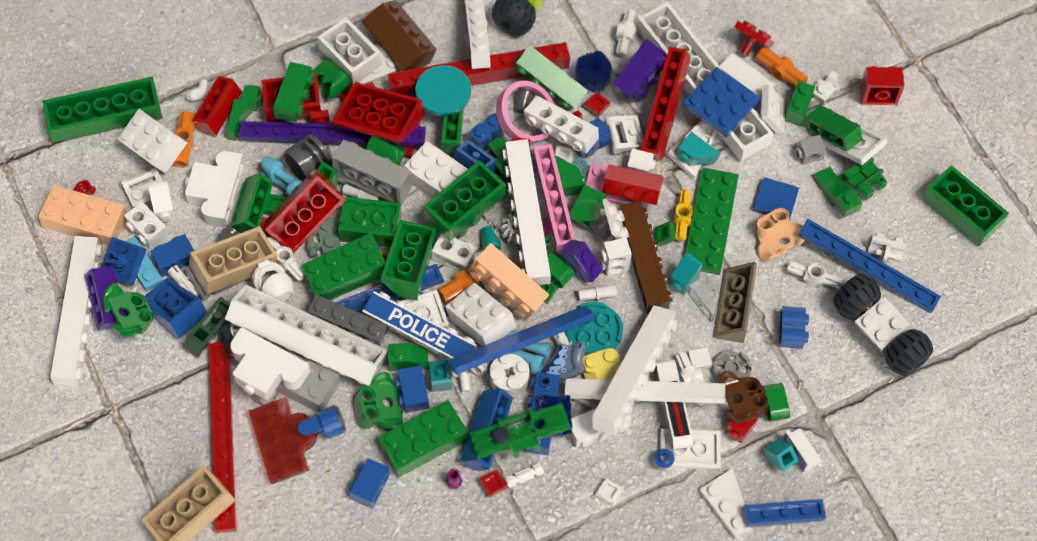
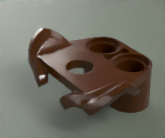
[718,370,768,424]

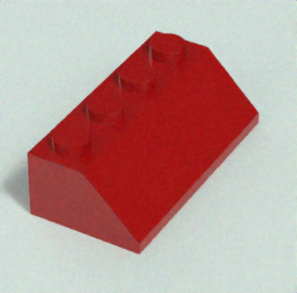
[264,168,346,254]

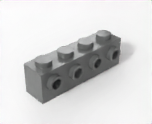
[308,295,388,347]

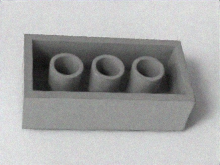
[332,140,411,205]
[269,341,341,413]

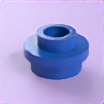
[654,449,675,469]

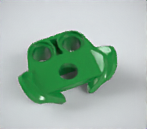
[103,283,154,337]
[353,372,403,429]

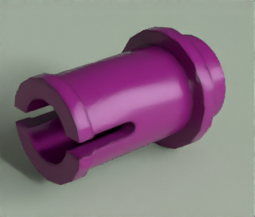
[446,469,462,489]

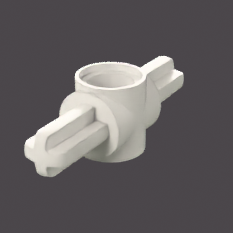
[616,9,636,57]
[267,237,306,281]
[787,261,843,289]
[675,352,705,405]

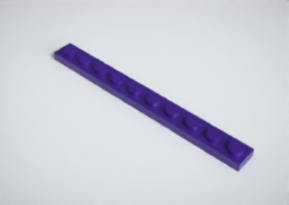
[239,121,426,147]

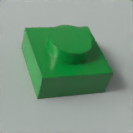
[265,194,288,214]
[655,221,675,246]

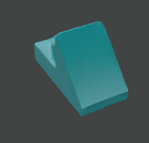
[428,360,452,392]

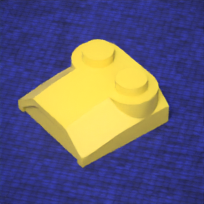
[582,348,621,380]

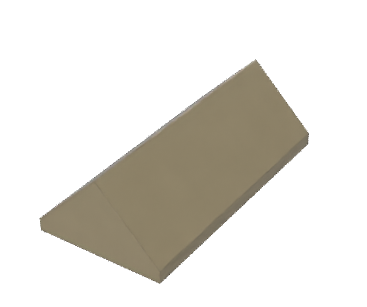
[714,262,757,343]

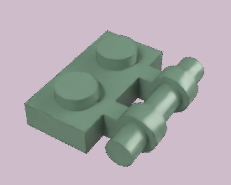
[306,217,341,258]

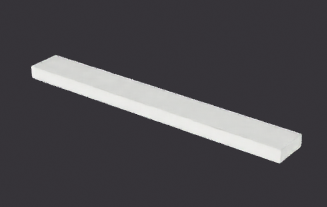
[565,379,725,404]

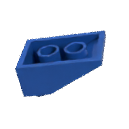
[144,278,207,338]

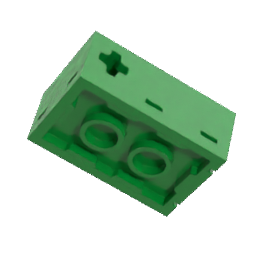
[338,196,402,246]

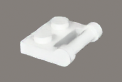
[605,115,644,154]
[121,166,163,208]

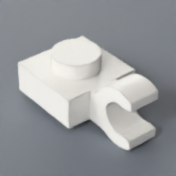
[813,71,838,105]

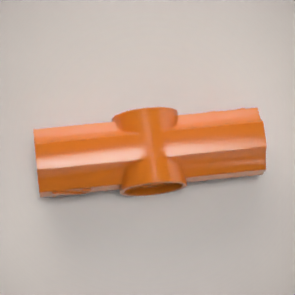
[755,46,808,88]
[172,111,195,168]
[437,269,482,304]

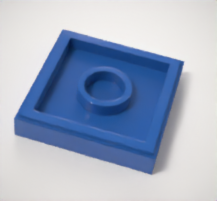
[753,177,799,221]

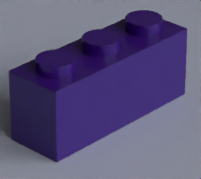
[84,266,127,330]

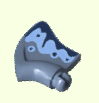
[540,341,586,380]

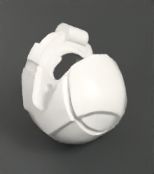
[252,259,293,302]

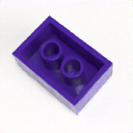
[613,39,667,102]

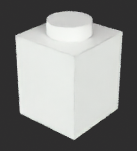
[627,149,656,174]

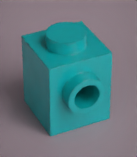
[763,438,798,472]

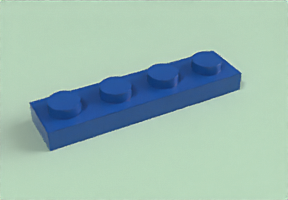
[743,499,827,527]

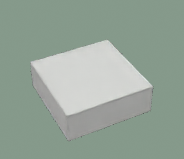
[554,145,575,164]
[688,348,712,370]
[595,478,623,506]

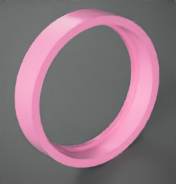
[496,81,554,144]

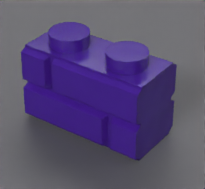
[560,239,603,283]

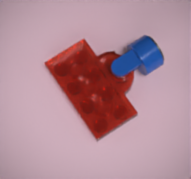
[249,397,346,484]

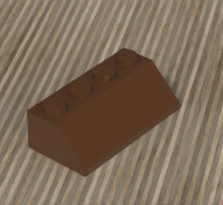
[362,0,437,71]

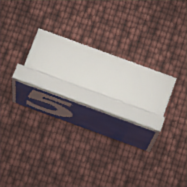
[782,428,822,472]

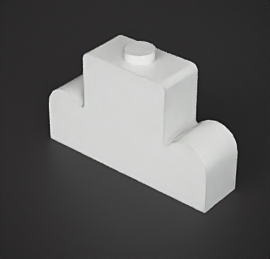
[185,151,245,228]
[231,327,311,400]

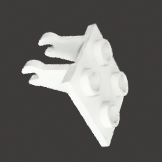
[599,199,629,245]

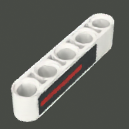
[654,360,693,450]

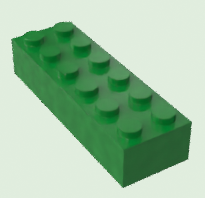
[42,76,163,143]

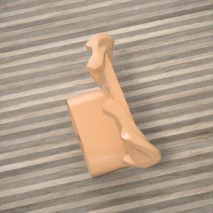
[757,208,805,261]

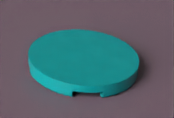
[416,65,471,116]
[565,302,623,356]

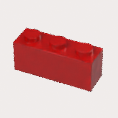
[192,76,242,136]
[602,164,664,205]

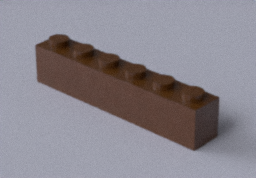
[619,201,672,314]

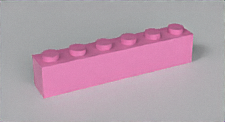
[533,144,575,256]

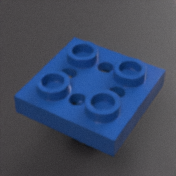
[101,237,147,285]

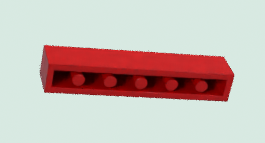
[641,47,691,161]

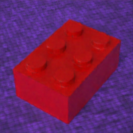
[261,73,321,122]

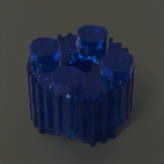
[575,50,612,93]

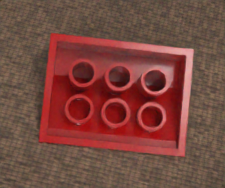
[331,82,425,143]

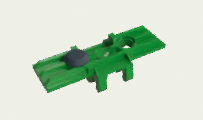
[470,403,571,459]

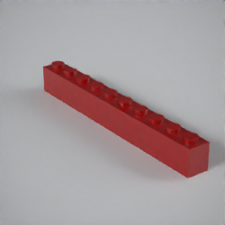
[388,42,570,95]

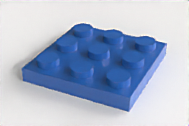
[682,67,761,137]

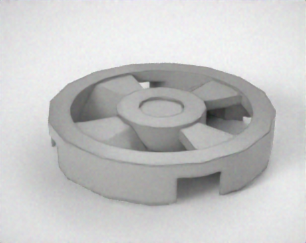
[712,350,752,381]

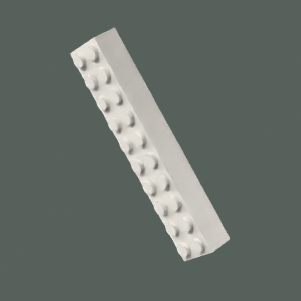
[637,2,774,162]

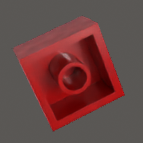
[859,66,905,105]

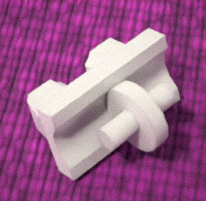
[868,233,906,262]

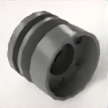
[283,134,333,181]

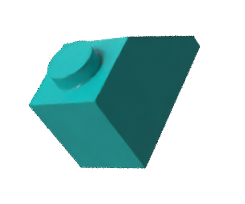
[675,131,721,165]
[669,252,702,296]

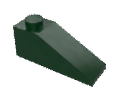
[182,296,230,358]

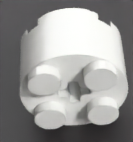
[490,354,529,397]

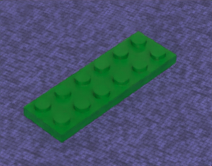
[685,167,739,275]

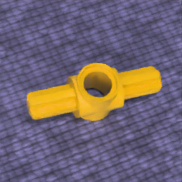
[674,189,693,241]

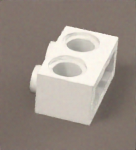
[124,202,169,249]
[431,234,476,272]
[600,237,632,276]

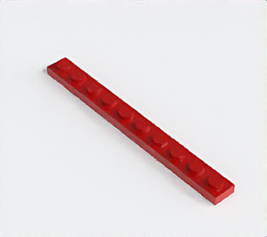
[209,342,237,533]

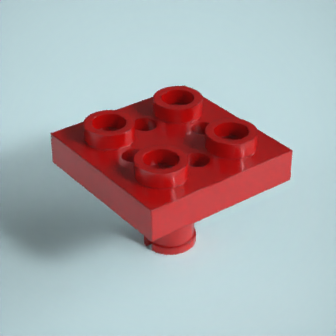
[734,20,774,56]

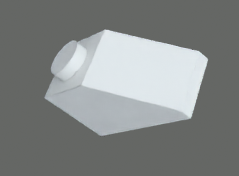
[148,181,176,222]

